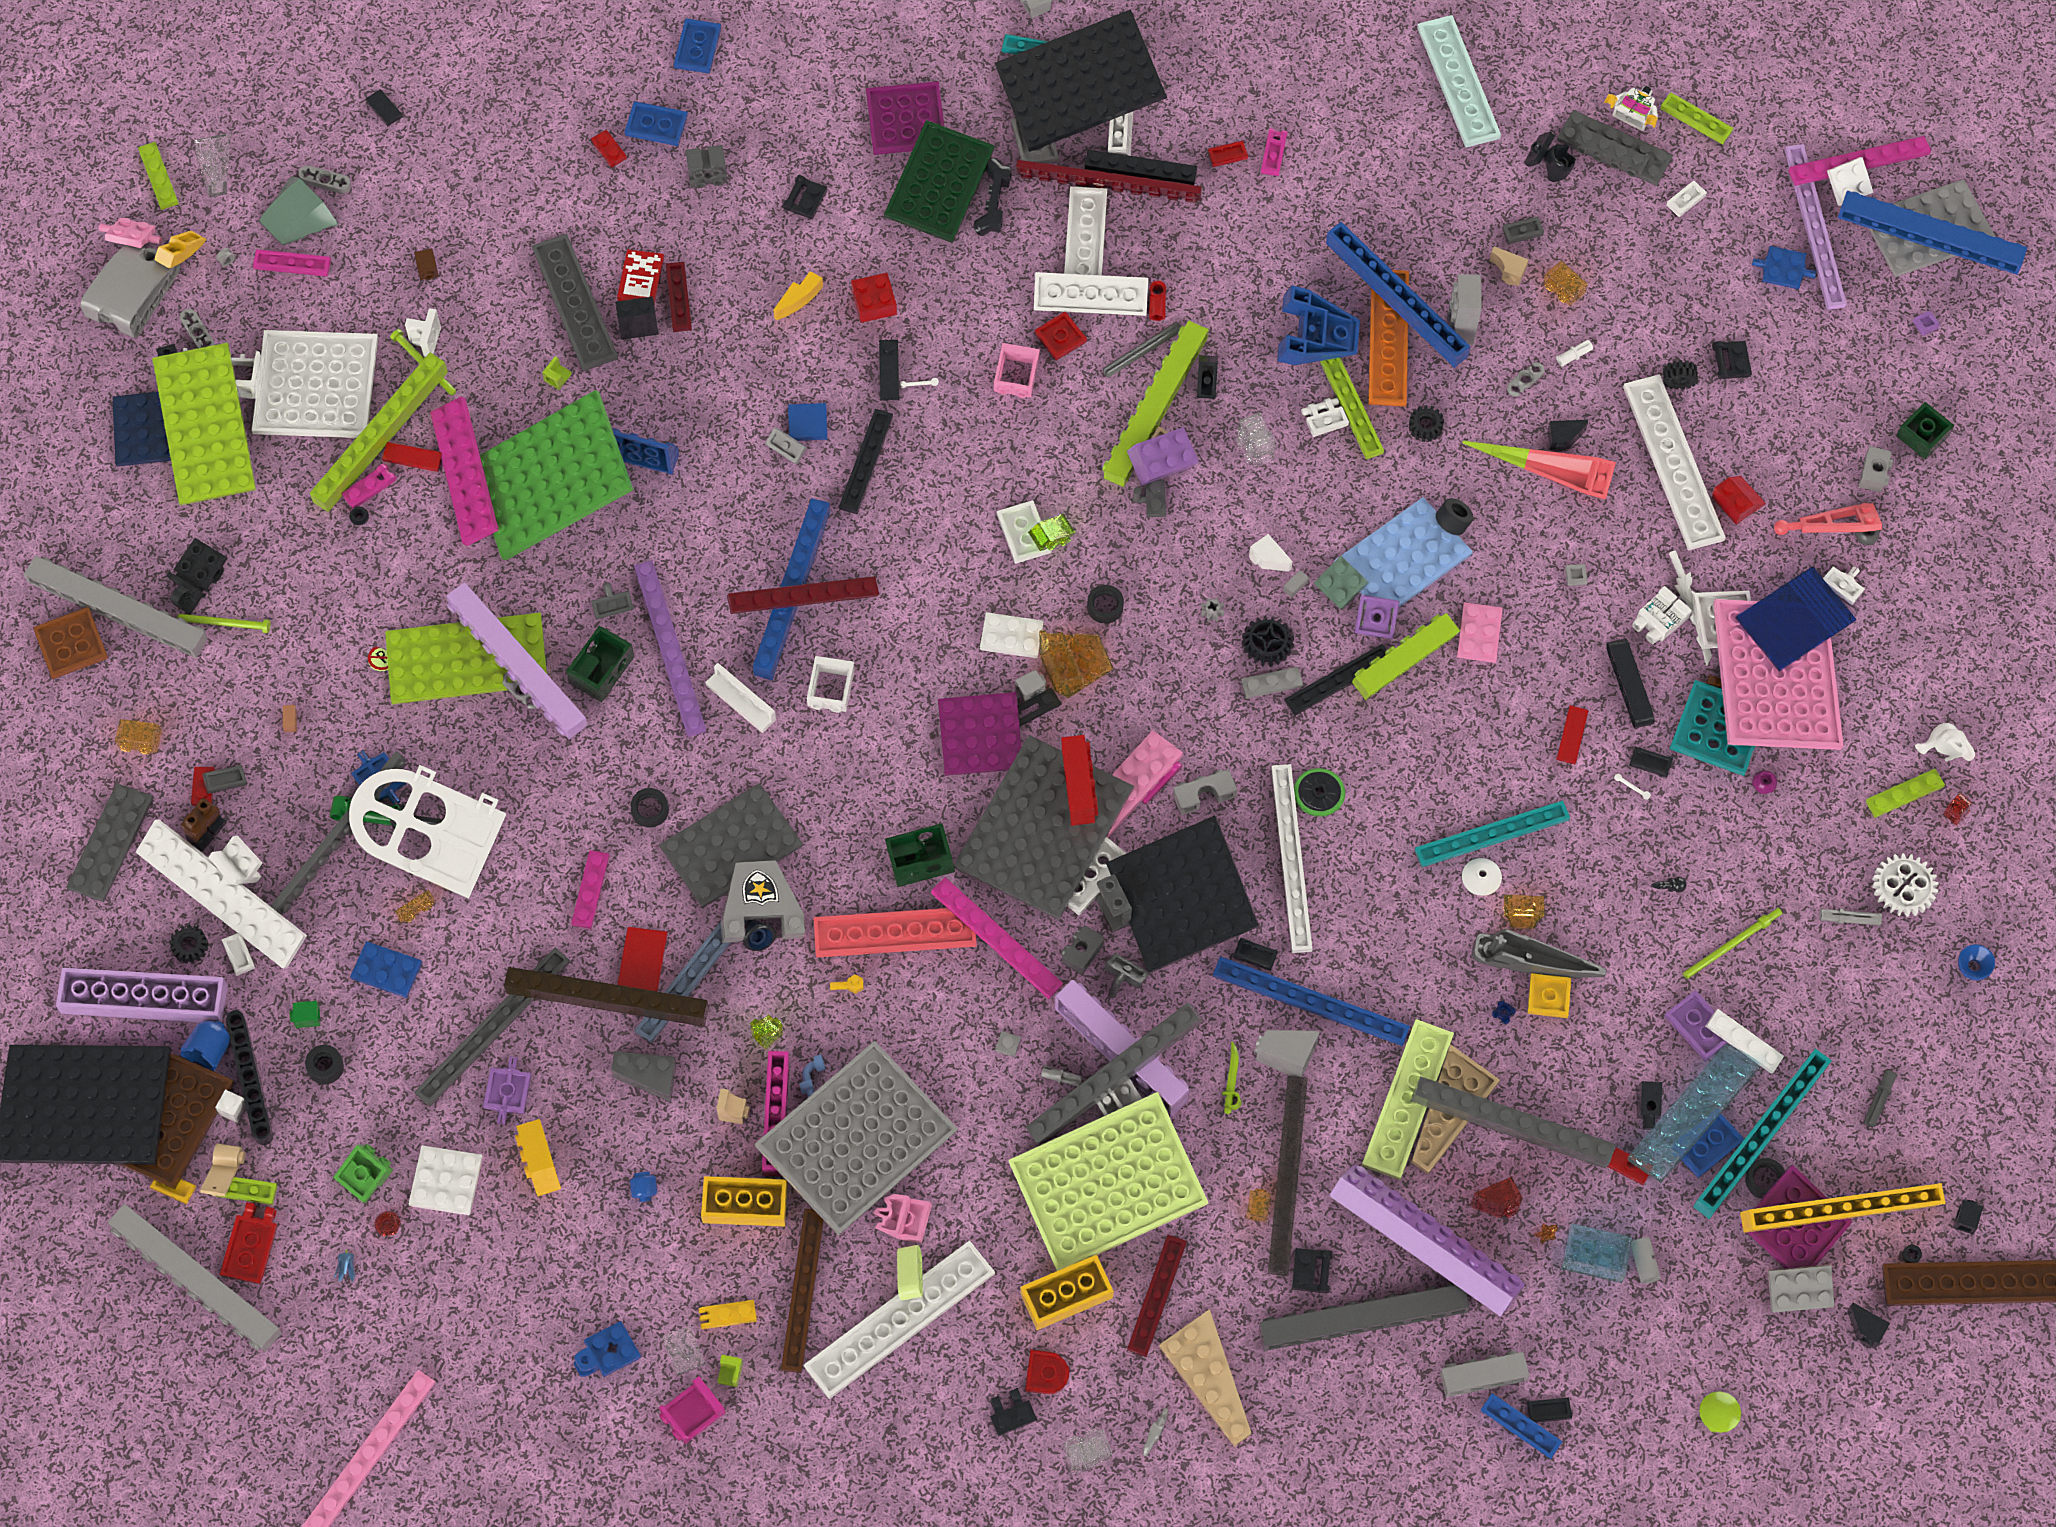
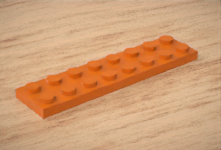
[1368,270,1409,407]

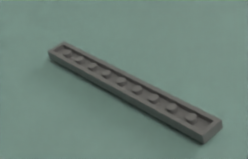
[270,751,407,915]
[414,948,570,1107]

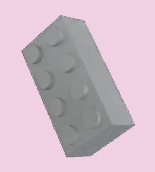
[1447,274,1482,345]

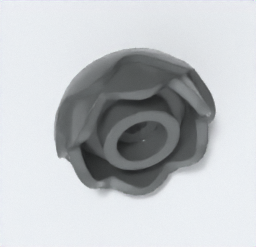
[1855,530,1879,545]

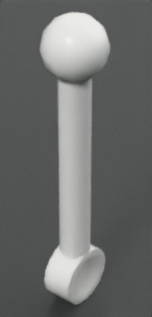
[899,378,939,388]
[1614,773,1651,800]

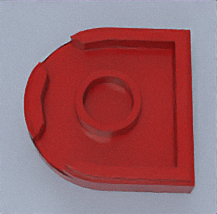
[1025,1349,1069,1394]

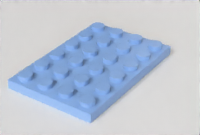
[1334,497,1473,607]

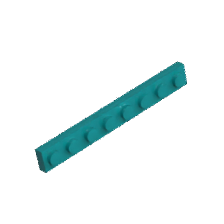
[1414,800,1570,868]

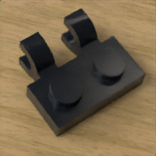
[990,1388,1037,1437]

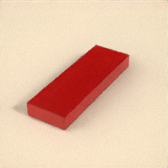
[382,442,442,472]
[1556,705,1589,765]

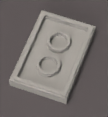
[1011,118,1059,164]

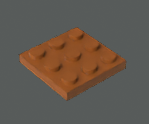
[33,606,108,679]

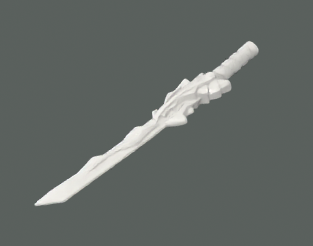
[1669,551,1712,666]

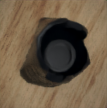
[1544,143,1576,182]

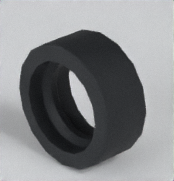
[1087,585,1124,624]
[631,788,669,828]
[1745,1158,1785,1199]

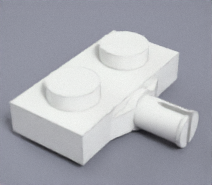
[1821,566,1865,605]

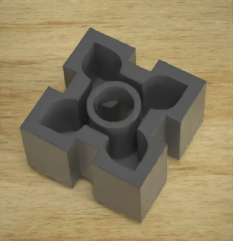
[686,145,728,188]

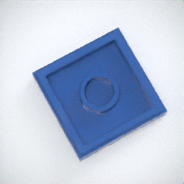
[788,403,828,441]

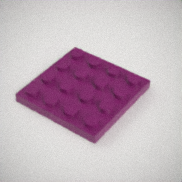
[866,81,944,155]
[938,692,1022,776]
[1739,1165,1853,1268]

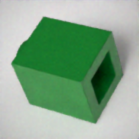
[289,1001,321,1028]

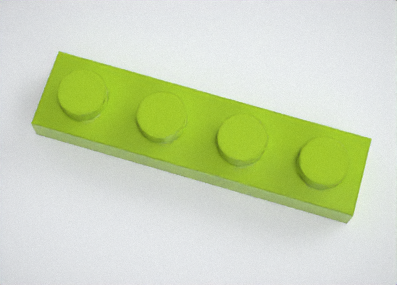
[1660,92,1734,145]
[138,142,179,210]
[1865,769,1945,818]

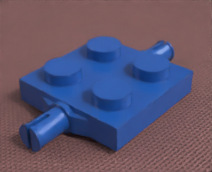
[1752,246,1816,289]
[351,750,407,806]

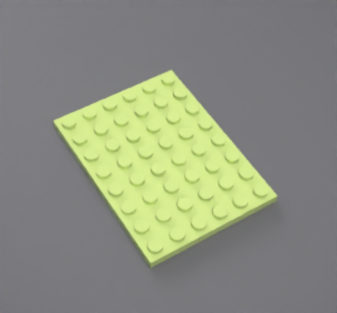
[1008,1092,1209,1271]

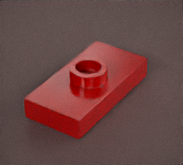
[1207,140,1248,167]
[1607,1147,1653,1185]

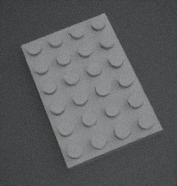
[1869,179,1995,277]

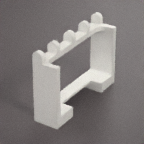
[183,348,261,399]

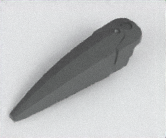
[1471,929,1606,978]

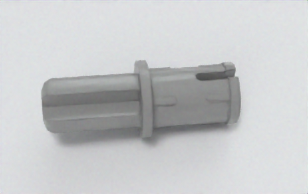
[1041,1065,1083,1086]

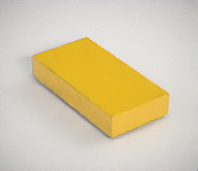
[150,1179,197,1205]

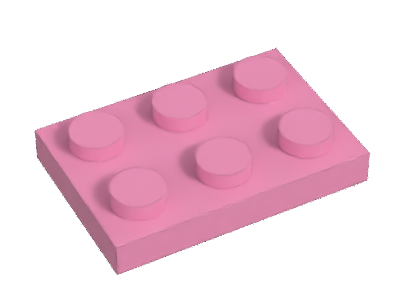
[1457,602,1502,663]

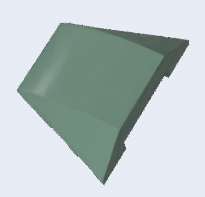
[259,176,338,245]

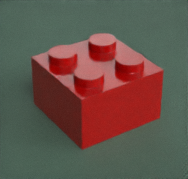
[851,272,897,323]

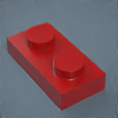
[591,129,627,168]
[191,767,215,806]

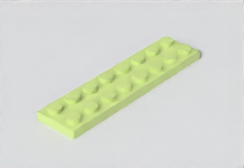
[1362,1019,1454,1180]

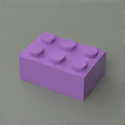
[1127,427,1199,486]

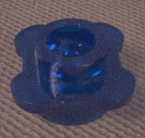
[1492,1001,1516,1024]

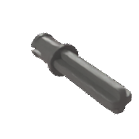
[1863,1070,1898,1128]

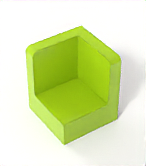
[542,356,572,390]
[717,1354,743,1388]

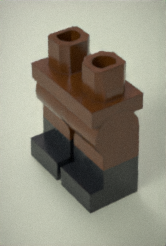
[180,798,227,851]

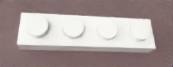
[1705,1009,1784,1073]

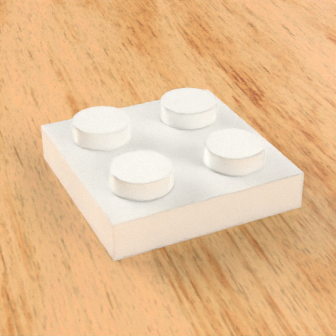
[1827,157,1873,206]

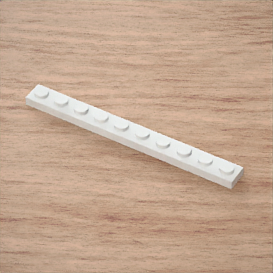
[1271,764,1312,953]

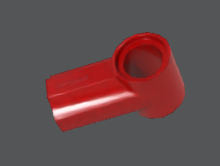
[1149,280,1166,321]

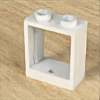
[807,656,855,713]

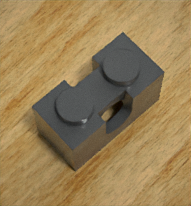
[1061,925,1105,975]

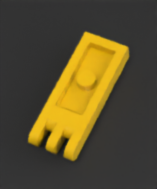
[698,1300,757,1329]

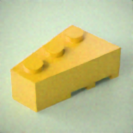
[515,1119,561,1196]

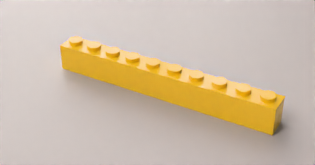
[1740,1183,1945,1233]

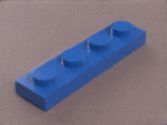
[1480,1393,1563,1459]

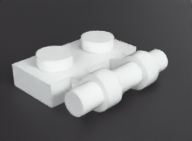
[1301,397,1349,437]

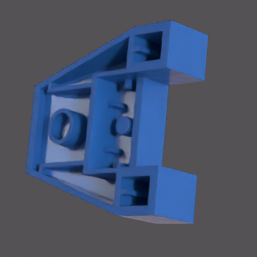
[1277,285,1360,366]

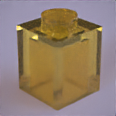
[1246,1189,1271,1222]

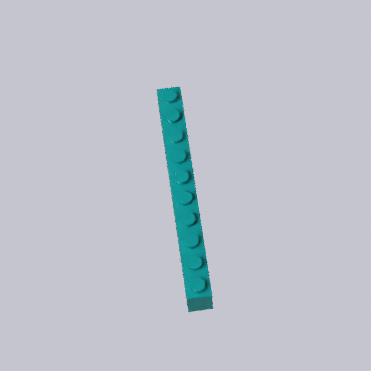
[1693,1048,1832,1220]

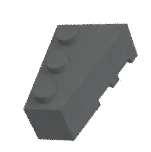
[611,1051,676,1103]

